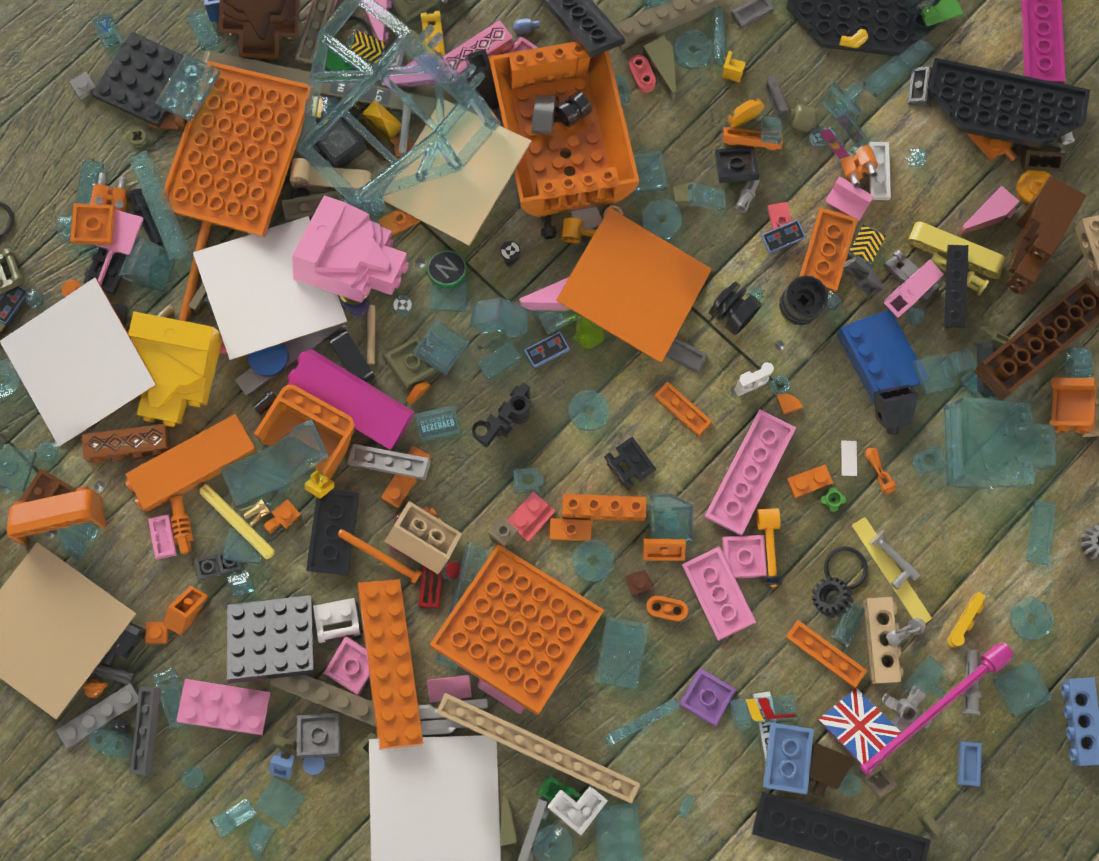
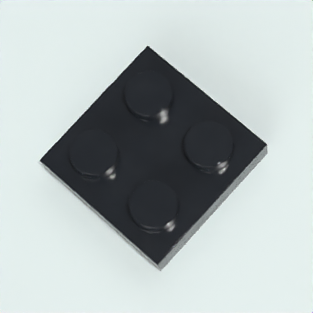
[714,146,759,183]

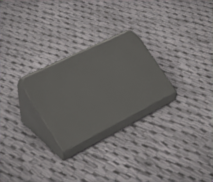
[907,66,932,107]

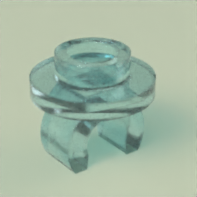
[905,147,927,167]

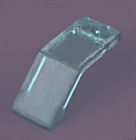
[220,419,329,507]

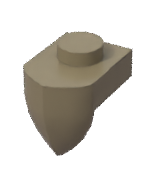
[864,765,897,799]

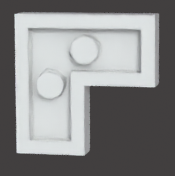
[547,786,607,835]

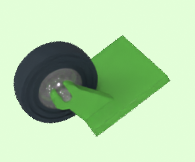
[906,0,963,27]

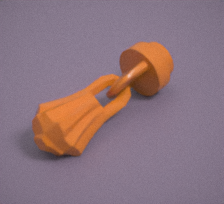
[864,448,897,495]

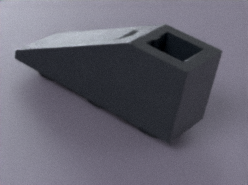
[464,49,500,112]

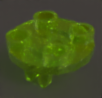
[573,315,604,349]

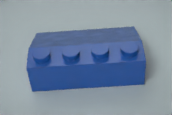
[837,310,929,404]

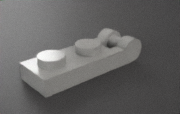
[883,250,940,302]

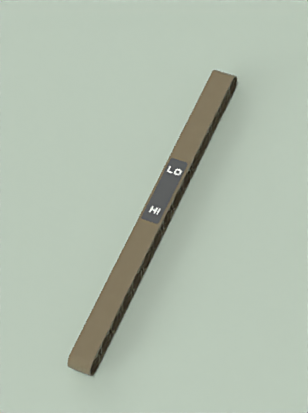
[199,51,486,122]

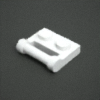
[734,362,774,397]
[313,598,361,643]

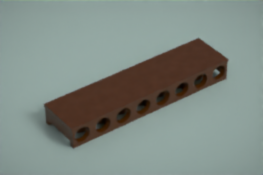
[973,277,1099,401]

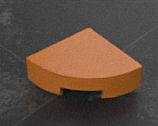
[406,381,431,405]
[776,394,803,415]

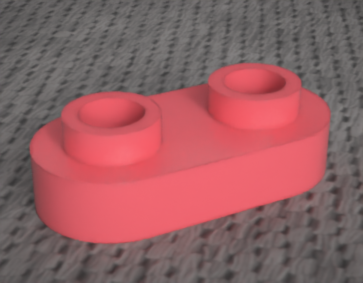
[629,55,656,92]

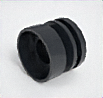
[779,275,828,326]
[709,281,763,336]

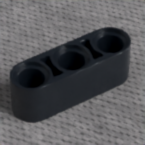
[328,329,375,382]

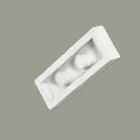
[868,142,891,200]

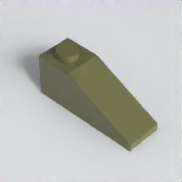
[642,36,676,101]

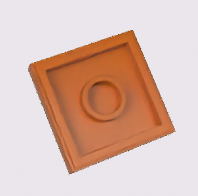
[70,203,116,246]

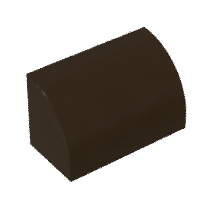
[1020,145,1066,172]

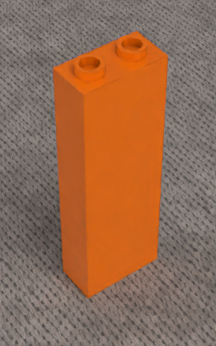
[125,414,258,513]

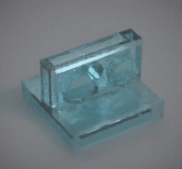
[822,81,865,126]

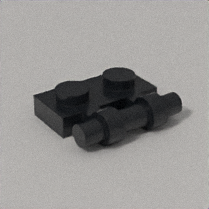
[83,247,131,295]
[604,436,656,490]

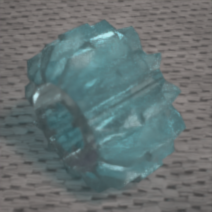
[1065,347,1095,378]

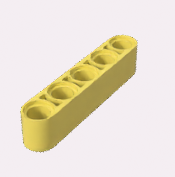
[908,222,1007,279]

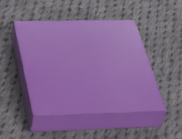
[679,668,737,727]

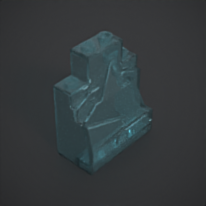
[943,397,1057,489]

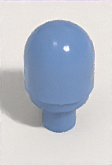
[513,18,541,35]

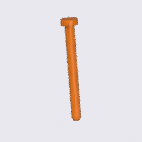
[338,529,422,585]

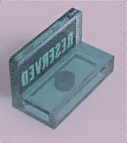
[414,405,460,442]

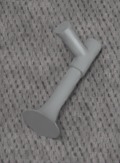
[868,529,920,590]

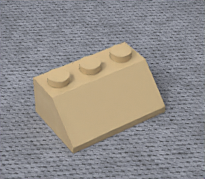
[384,501,462,574]

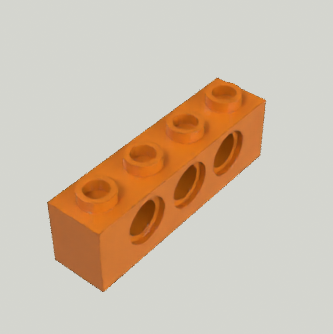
[562,494,646,522]

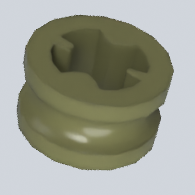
[128,128,148,147]

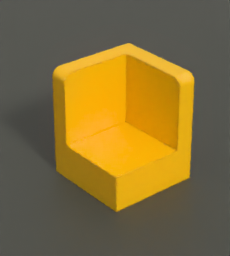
[721,51,746,83]

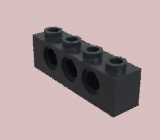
[944,245,969,328]

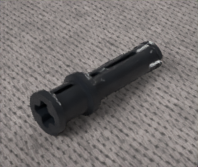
[126,188,164,248]

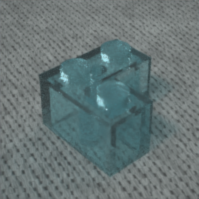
[470,297,530,337]

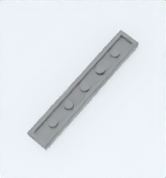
[235,323,346,397]

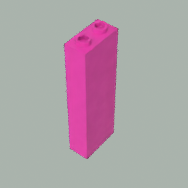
[287,349,415,450]

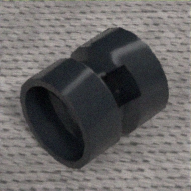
[555,91,592,128]

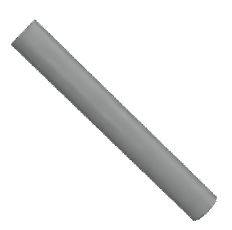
[398,94,413,154]

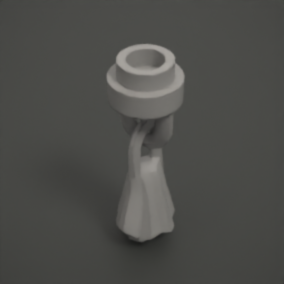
[886,618,926,647]

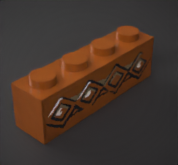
[82,424,170,465]

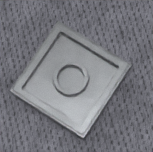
[297,713,341,759]

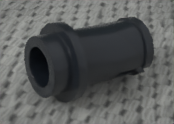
[252,390,277,415]

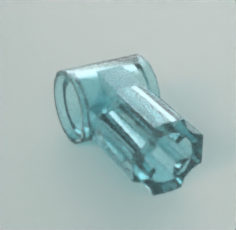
[210,798,257,839]

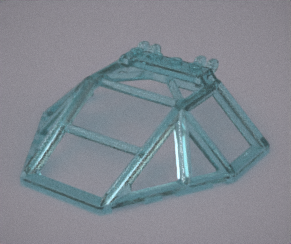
[297,0,501,205]

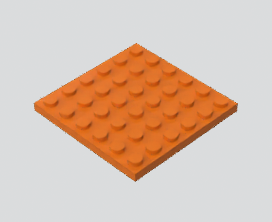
[429,544,604,716]

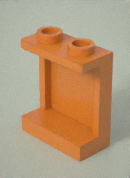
[1049,378,1097,434]

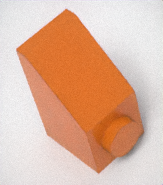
[163,585,208,635]

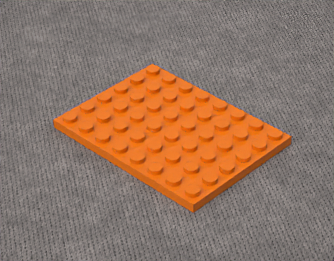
[157,61,316,238]

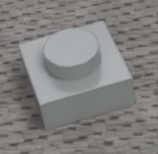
[69,72,95,100]

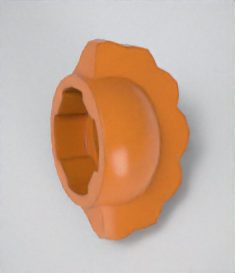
[82,679,108,698]

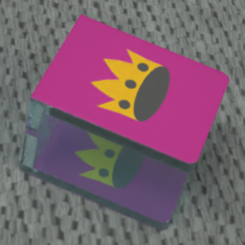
[820,113,869,159]

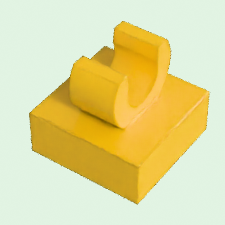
[304,470,334,499]

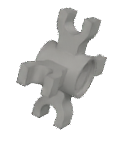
[881,685,932,732]

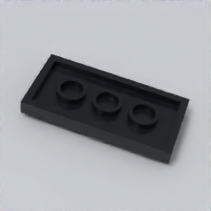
[306,490,359,576]

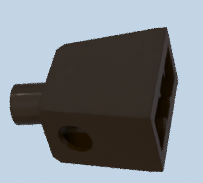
[809,743,854,798]

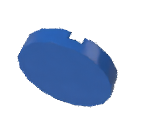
[248,343,289,377]

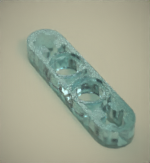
[603,698,681,747]

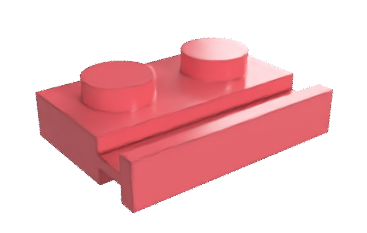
[507,492,556,543]

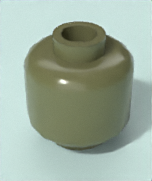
[788,104,819,132]

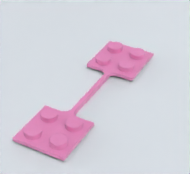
[96,210,144,286]

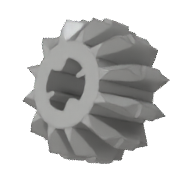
[1080,525,1099,560]

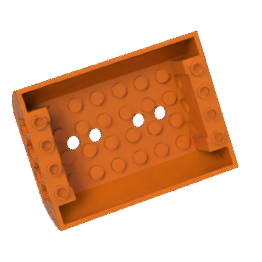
[489,42,639,217]

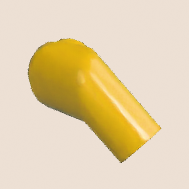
[840,29,868,48]

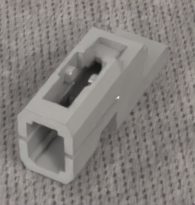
[418,699,488,736]

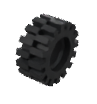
[811,577,853,618]

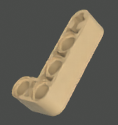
[290,158,371,195]

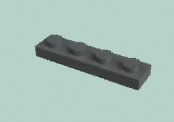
[130,687,161,775]

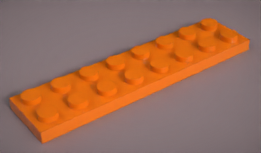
[357,579,423,750]

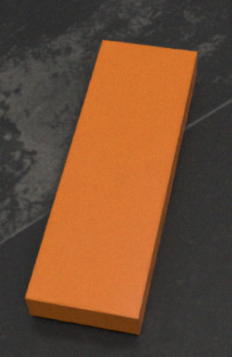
[654,381,713,438]

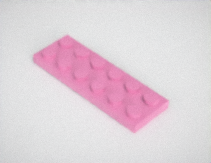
[704,409,796,536]

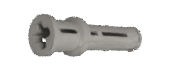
[961,650,982,716]

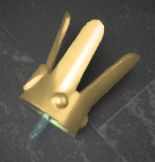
[239,499,271,527]

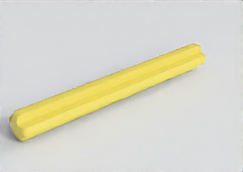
[199,484,275,559]

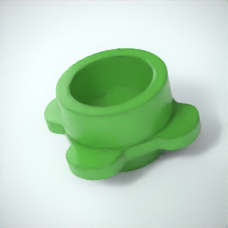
[821,487,846,512]

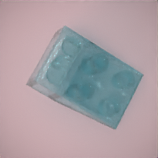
[595,616,649,690]

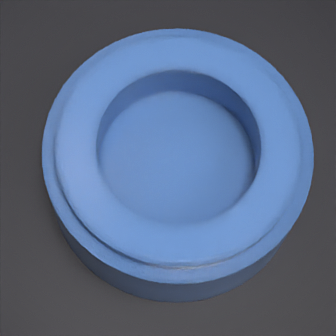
[303,758,325,775]

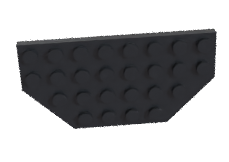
[786,0,941,56]
[928,58,1090,148]

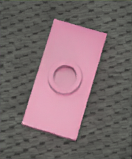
[148,514,177,560]

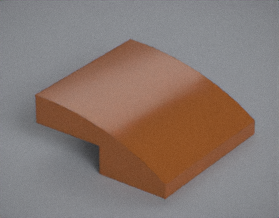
[20,468,76,502]

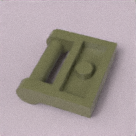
[0,248,25,294]

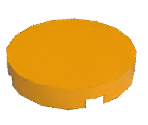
[727,98,765,128]
[1016,170,1050,205]

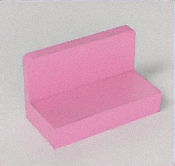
[825,176,874,222]

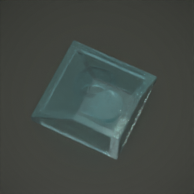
[649,493,693,541]

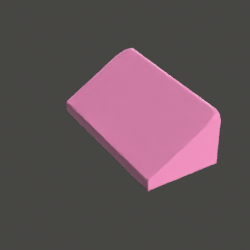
[427,675,472,703]

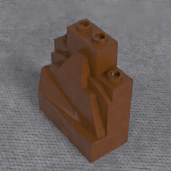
[219,0,300,61]
[1005,175,1087,295]

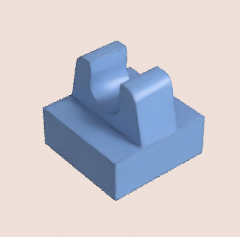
[269,751,294,780]

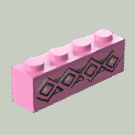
[441,20,513,87]

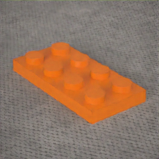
[799,207,858,293]

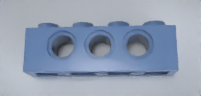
[1061,677,1099,766]

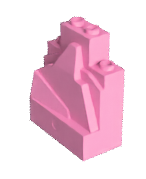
[292,195,409,303]

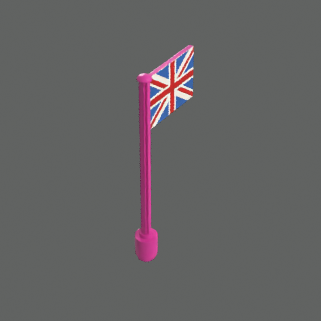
[819,642,1014,775]

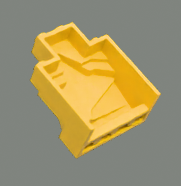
[128,312,222,427]

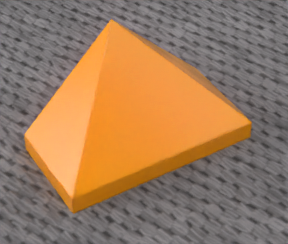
[363,99,401,139]

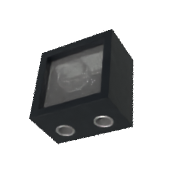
[309,112,367,168]

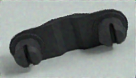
[977,341,998,398]

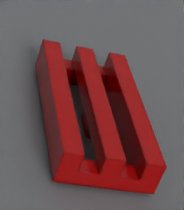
[418,565,444,610]

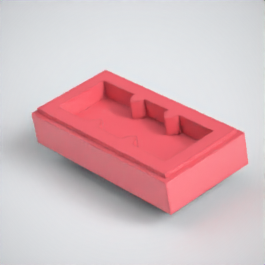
[767,202,792,230]

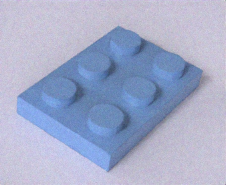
[763,722,814,794]

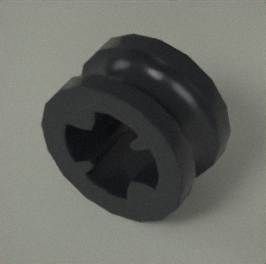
[109,719,131,734]

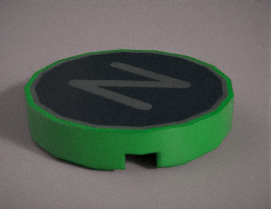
[427,250,467,288]

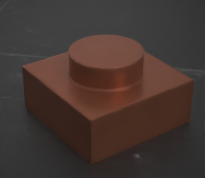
[625,569,652,596]

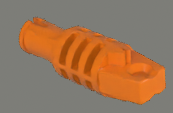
[170,496,194,554]

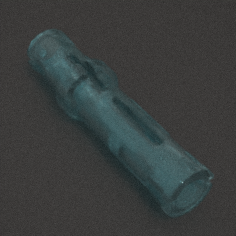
[711,6,727,65]

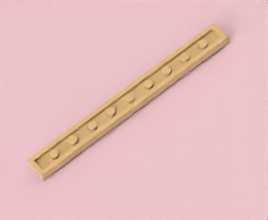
[436,693,640,804]

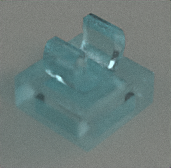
[228,569,254,596]

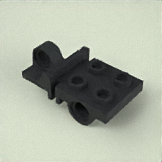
[472,382,530,448]

